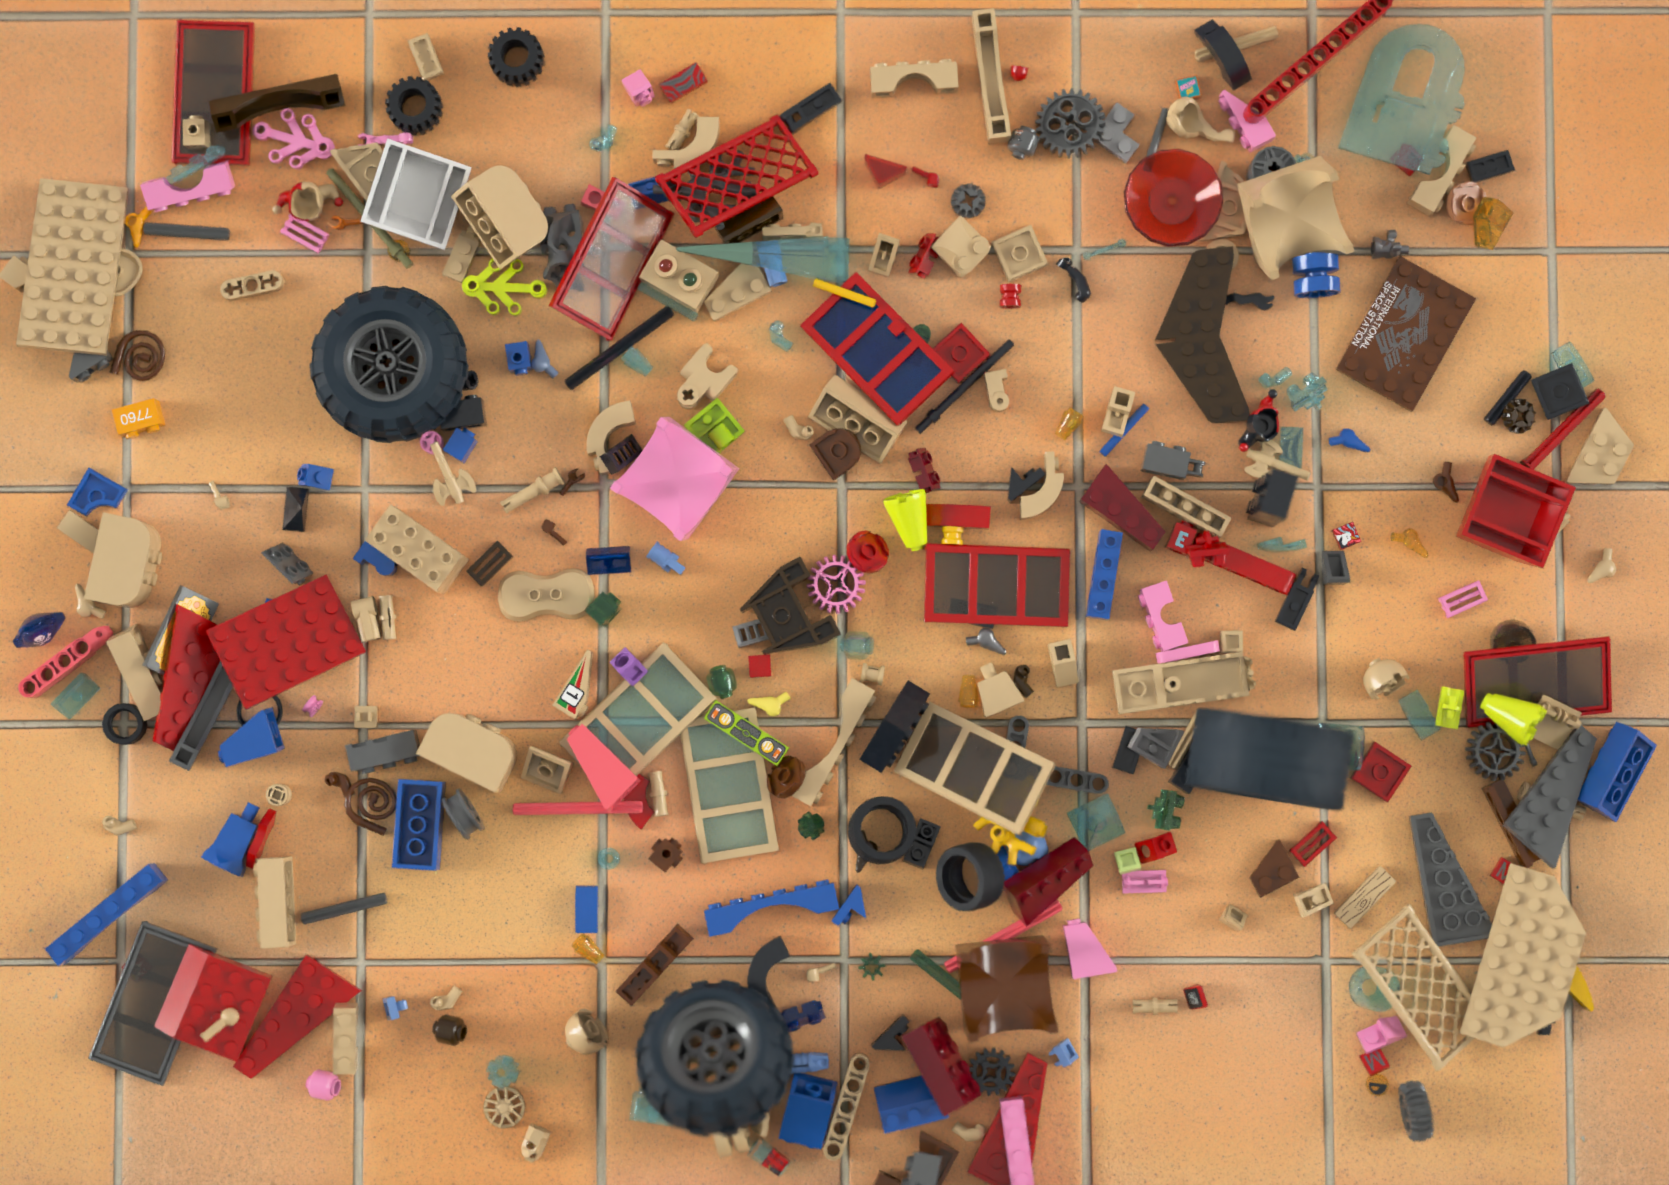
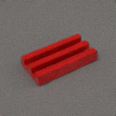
[1289,821,1337,867]

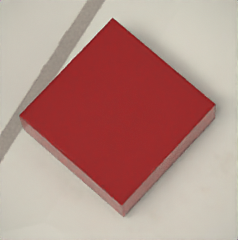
[748,654,772,678]

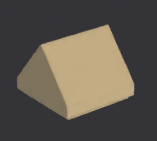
[1219,904,1248,932]

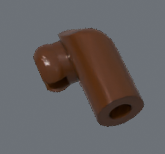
[325,772,355,797]

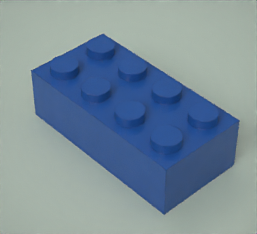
[392,779,446,871]

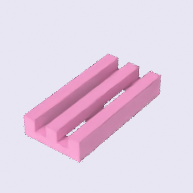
[280,214,329,254]
[1438,580,1488,618]

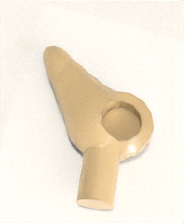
[1587,548,1616,583]
[75,584,106,619]

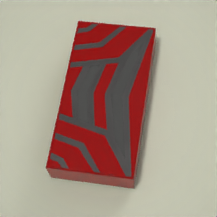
[659,62,708,104]

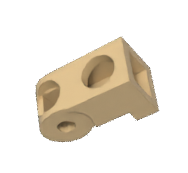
[984,369,1009,412]

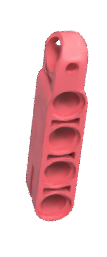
[18,625,114,698]

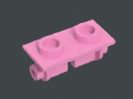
[1122,870,1168,893]

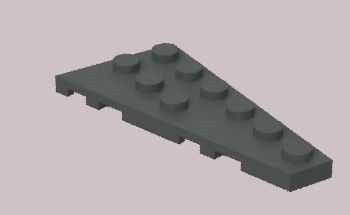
[1502,725,1597,869]

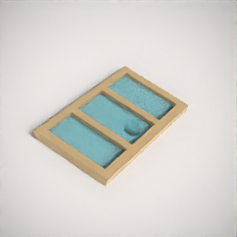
[559,642,717,776]
[678,707,779,864]

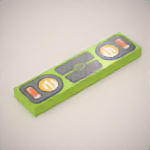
[704,700,789,766]

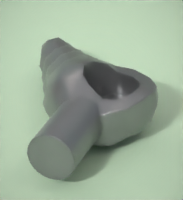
[966,627,1007,655]

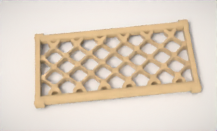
[1352,904,1474,1071]

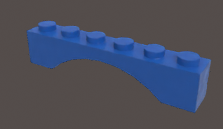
[45,863,168,966]
[704,879,839,937]

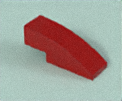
[926,504,991,530]

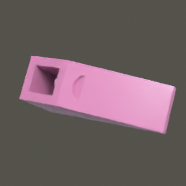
[1218,90,1276,153]

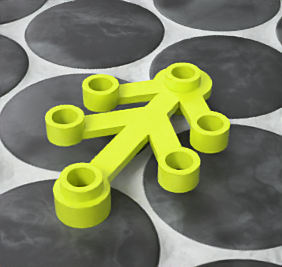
[462,259,547,316]

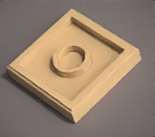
[991,225,1048,283]

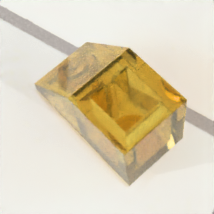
[1473,197,1514,250]

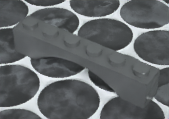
[169,661,233,771]

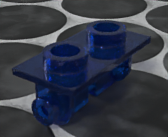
[781,1000,826,1032]

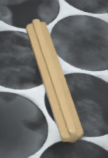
[1195,27,1279,62]

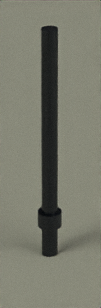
[915,339,1014,434]

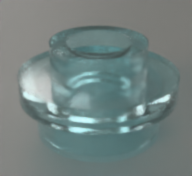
[598,848,620,870]

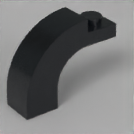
[747,935,790,1008]

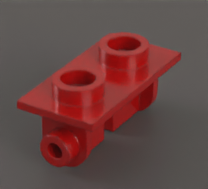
[908,233,939,279]

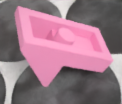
[1357,1016,1407,1054]

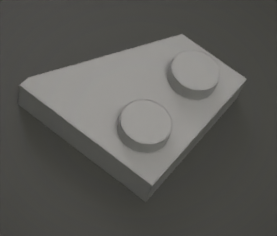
[1128,728,1184,769]

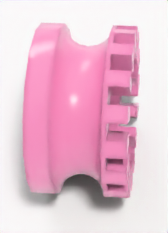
[302,695,323,717]

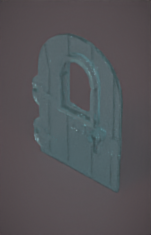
[1338,24,1465,175]

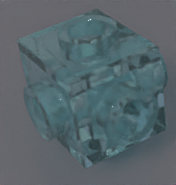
[486,1054,520,1088]

